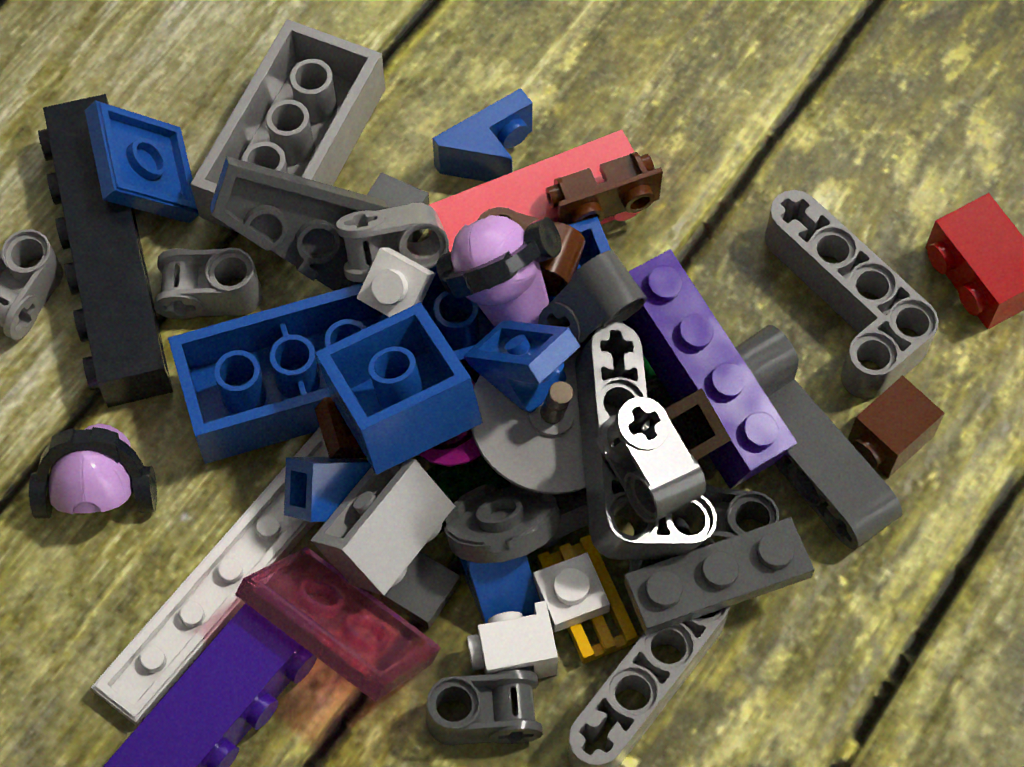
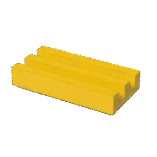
[537,535,638,664]

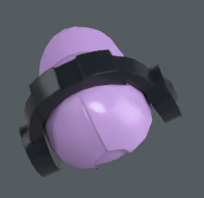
[437,215,562,327]
[29,424,157,519]

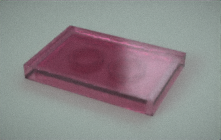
[235,547,441,702]

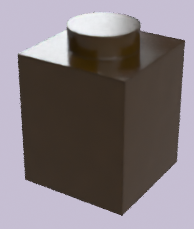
[650,388,731,460]

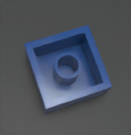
[315,302,483,475]

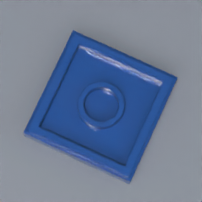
[85,100,199,223]

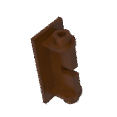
[546,152,663,225]

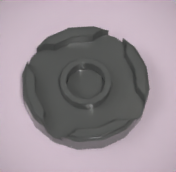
[444,482,561,564]

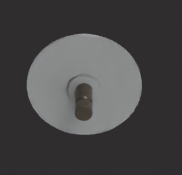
[471,347,618,494]

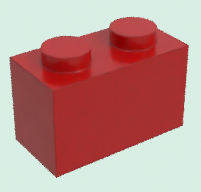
[925,193,1024,330]

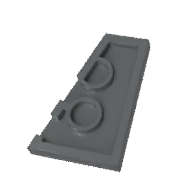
[210,156,388,291]

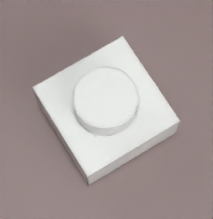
[357,247,436,317]
[533,552,610,632]

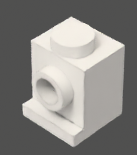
[467,601,558,679]

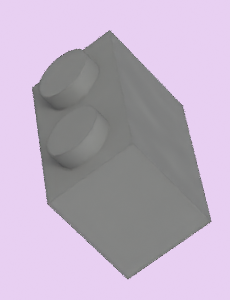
[310,458,455,596]

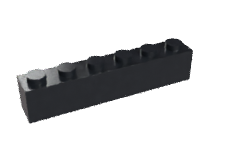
[38,94,173,408]

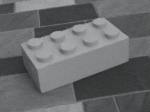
[190,19,386,232]

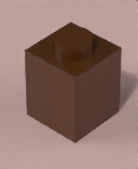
[848,375,945,478]

